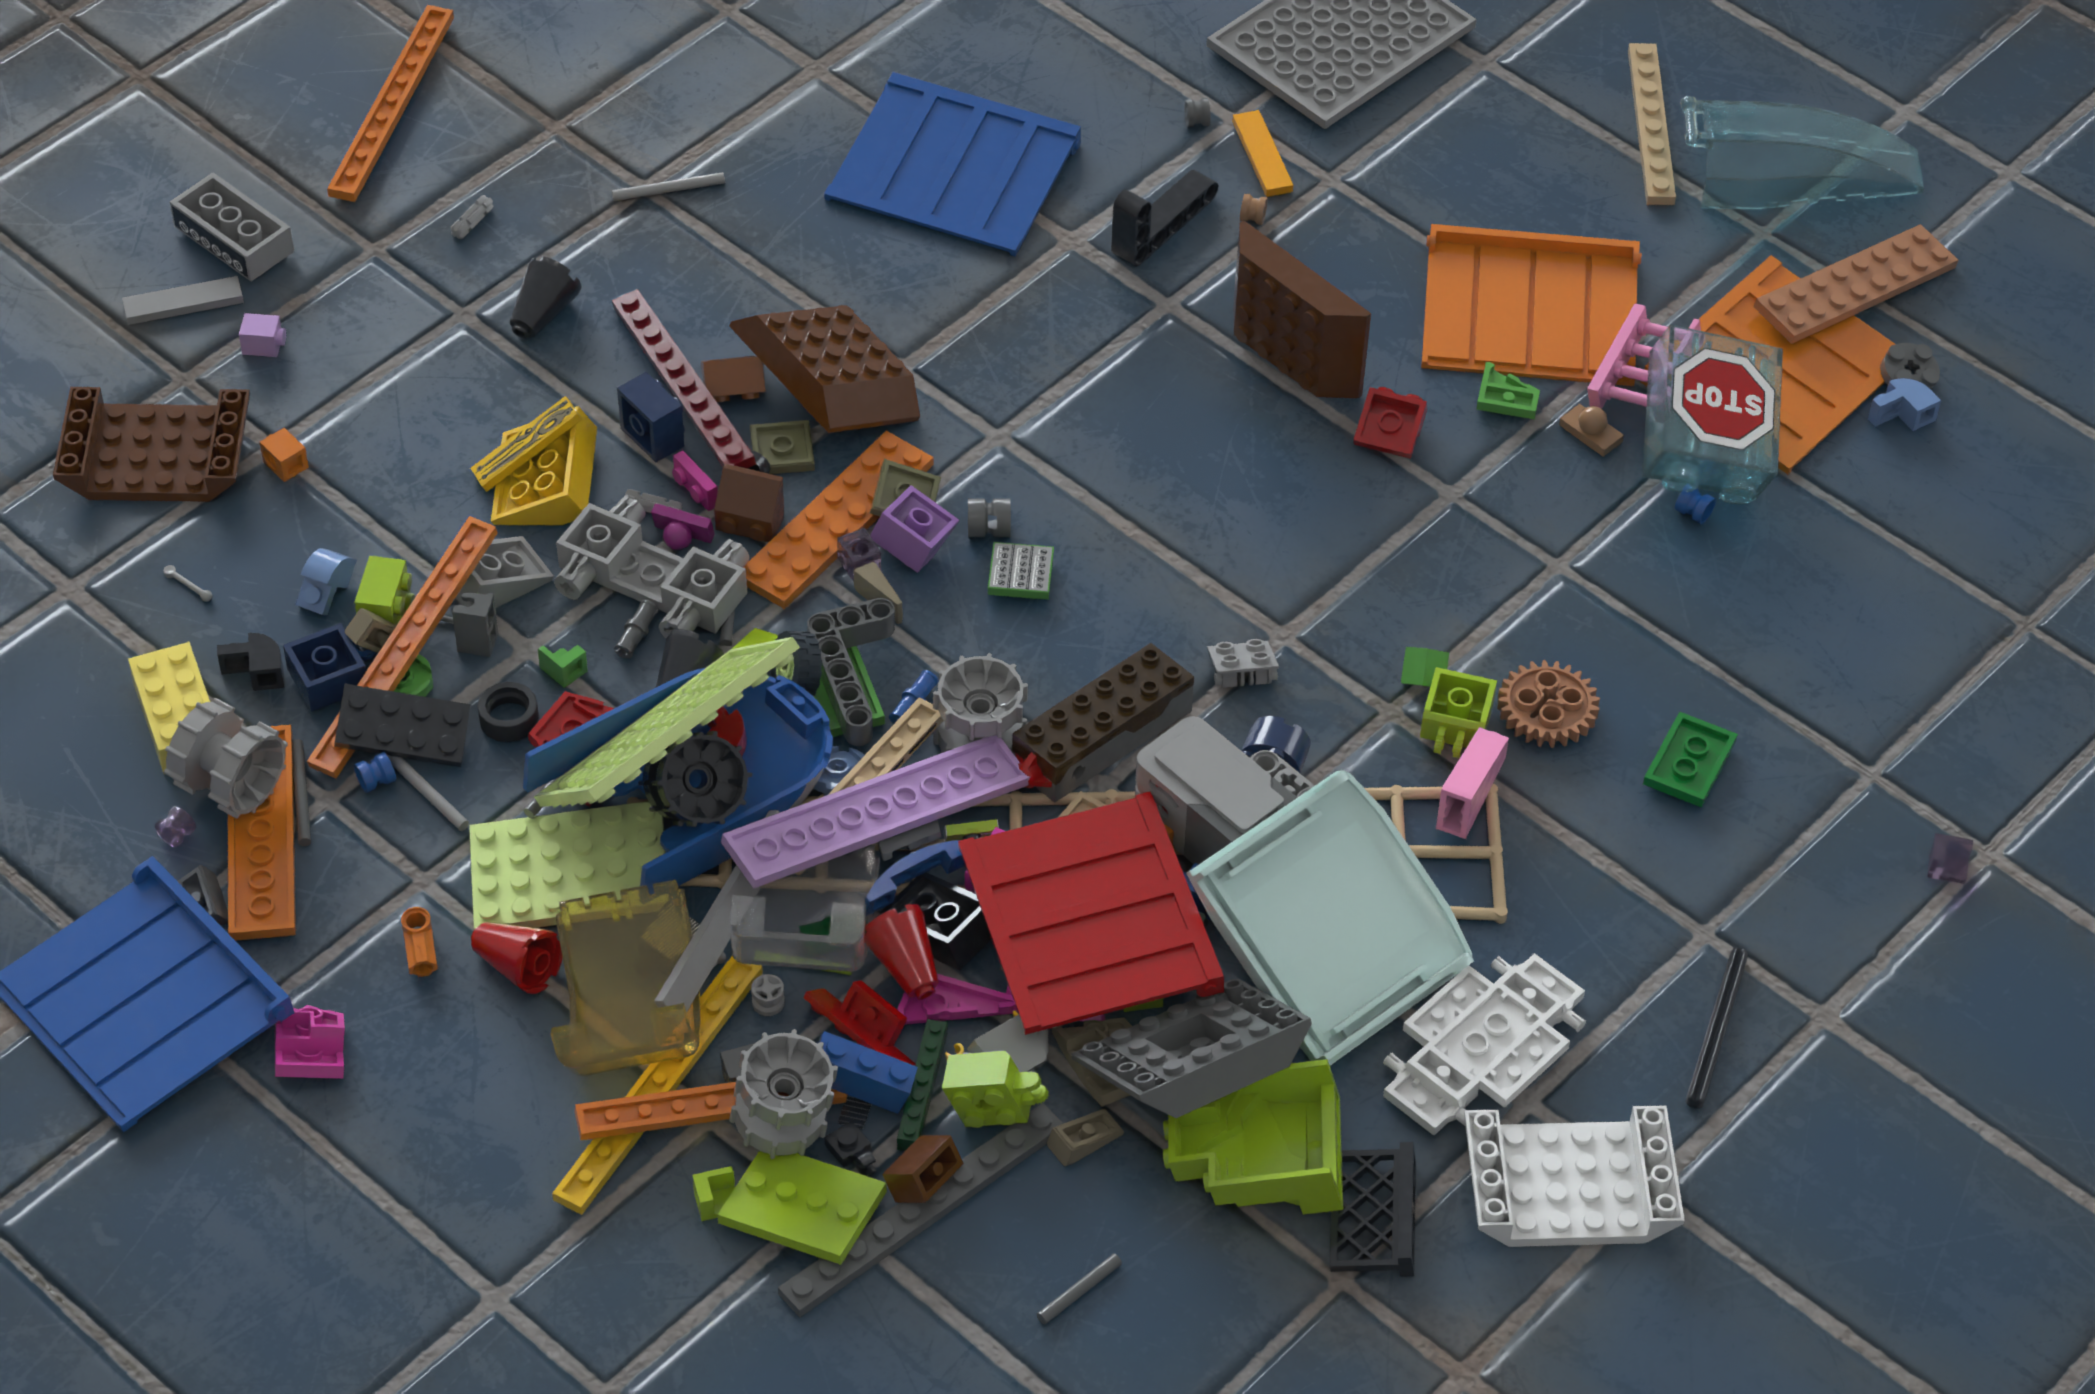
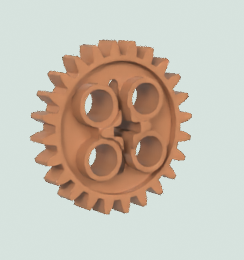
[1497,660,1600,748]

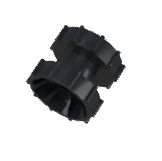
[638,731,753,827]

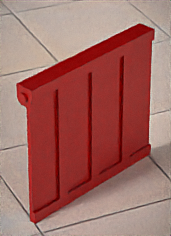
[958,791,1224,1035]

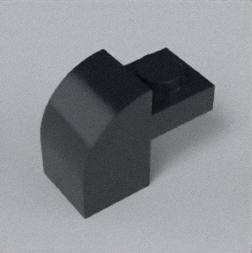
[217,633,285,691]

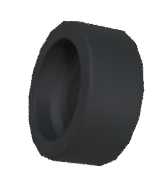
[477,682,539,742]

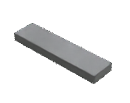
[122,276,244,325]

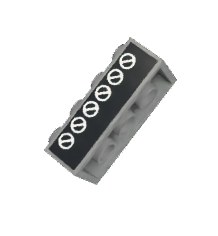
[170,173,294,281]

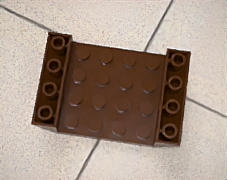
[53,387,250,502]

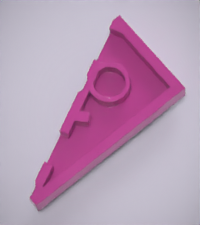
[897,974,1018,1025]

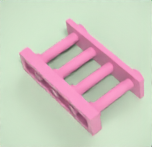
[1587,303,1704,424]

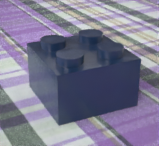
[617,372,685,462]
[283,623,366,712]

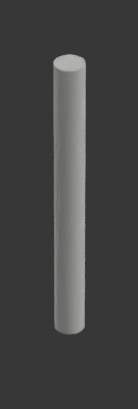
[612,172,725,201]
[387,755,469,831]

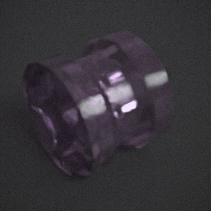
[155,806,197,847]

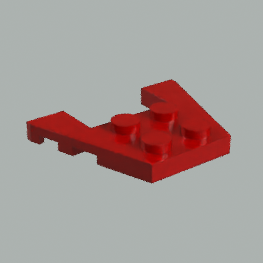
[528,691,614,807]

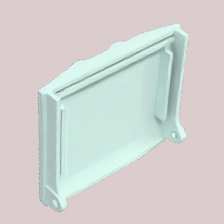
[1186,770,1474,1065]

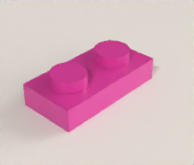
[672,450,718,512]

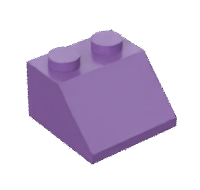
[869,485,959,573]

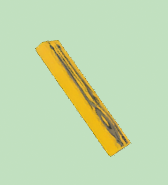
[470,396,582,492]

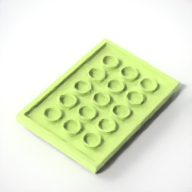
[469,801,670,929]

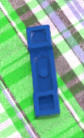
[862,840,965,916]

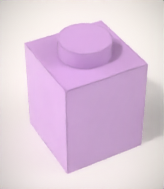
[239,313,286,357]

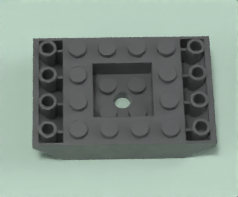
[1071,979,1312,1118]

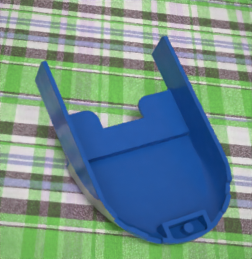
[523,667,833,905]

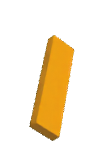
[1232,110,1294,197]

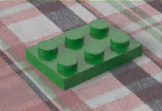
[1643,711,1738,808]

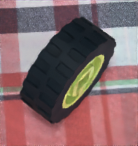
[770,631,822,696]

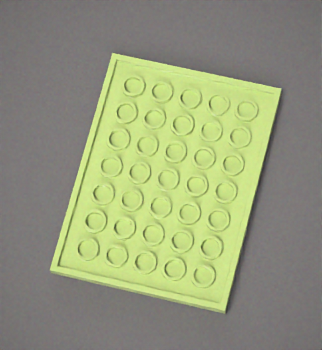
[534,637,800,808]

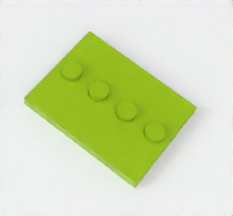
[717,1151,887,1265]

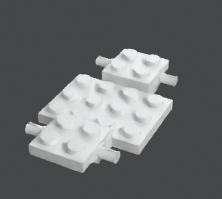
[1383,953,1586,1135]

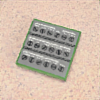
[988,542,1054,600]

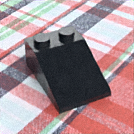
[880,872,992,971]

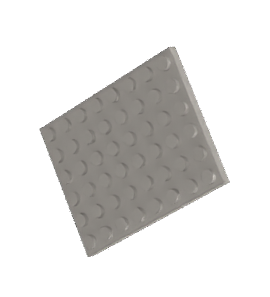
[1207,0,1477,129]

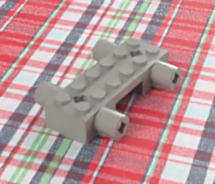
[554,495,749,638]

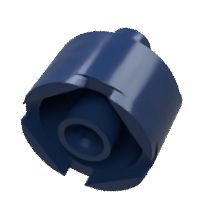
[1241,716,1311,773]

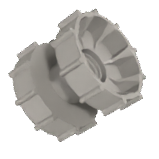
[933,653,1028,753]
[164,698,288,818]
[729,1029,838,1159]

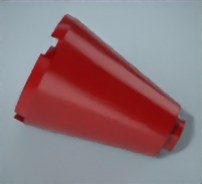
[861,904,939,1000]
[471,922,564,994]

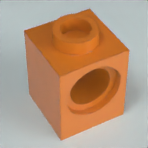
[260,428,309,482]

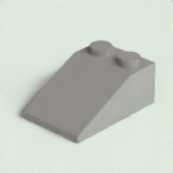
[449,536,554,608]

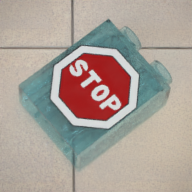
[1642,324,1783,505]

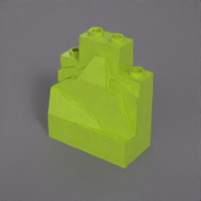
[1163,1059,1343,1214]

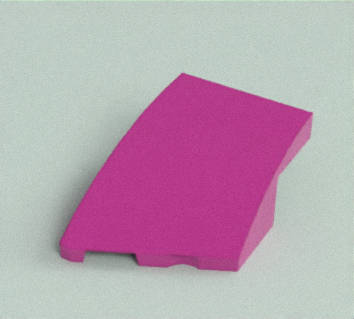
[275,1005,345,1079]

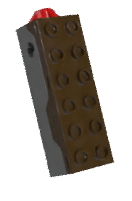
[1012,643,1194,803]

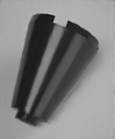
[510,256,582,339]
[656,629,724,687]

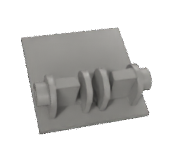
[1207,639,1279,688]

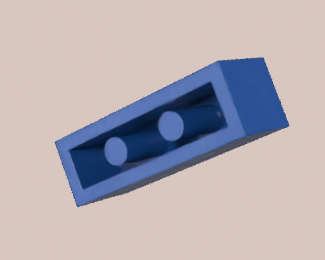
[817,1031,918,1114]

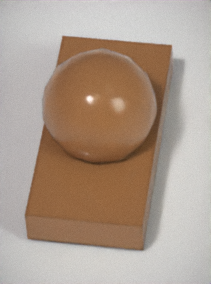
[1559,404,1624,457]

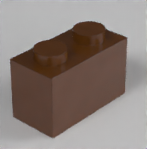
[882,1135,964,1203]

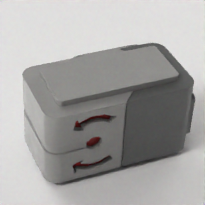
[1135,716,1315,864]

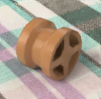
[1240,194,1268,225]

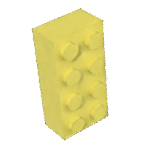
[128,642,210,774]

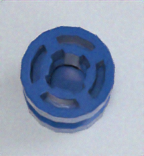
[1675,484,1716,524]
[354,752,396,793]

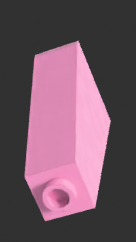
[1436,727,1509,839]

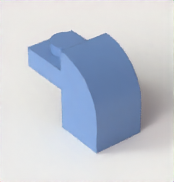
[1868,378,1941,431]
[296,548,357,616]

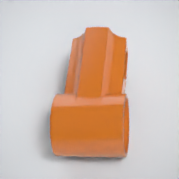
[401,907,438,977]

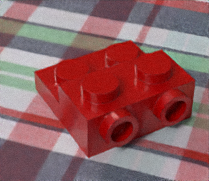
[1353,387,1427,459]

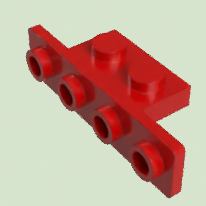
[803,980,916,1066]

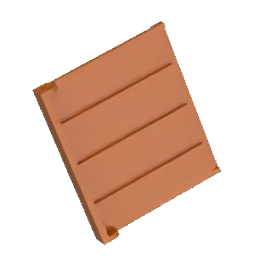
[1421,224,1642,386]
[1640,255,1896,475]

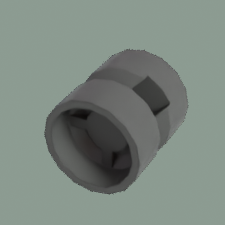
[968,498,1011,537]

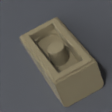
[853,562,903,624]
[345,608,397,653]
[1047,1108,1124,1166]

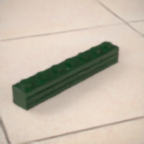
[897,1019,948,1151]

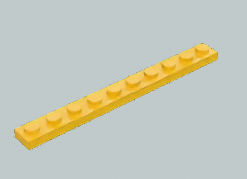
[552,952,763,1215]

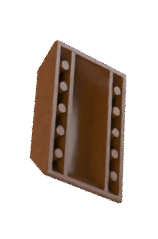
[1233,220,1371,398]
[729,305,920,433]

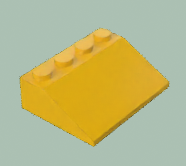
[491,406,597,525]

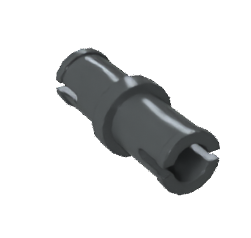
[614,600,659,659]

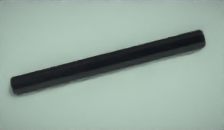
[1686,947,1748,1109]

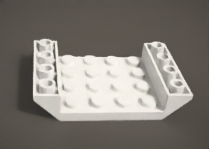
[1464,1106,1685,1247]

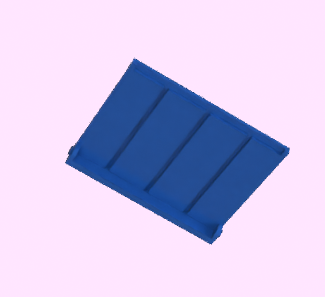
[824,72,1081,257]
[0,856,295,1132]

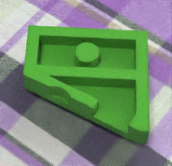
[1476,361,1540,420]

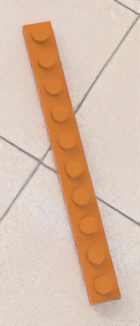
[327,5,454,202]
[307,516,498,779]

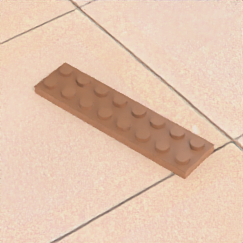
[1753,224,1959,344]

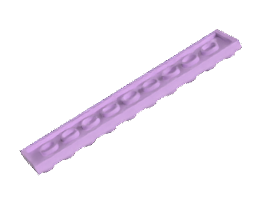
[721,735,1030,889]

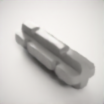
[451,195,493,239]
[624,489,682,513]

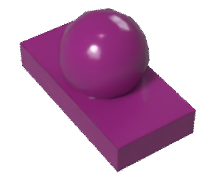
[651,503,715,550]

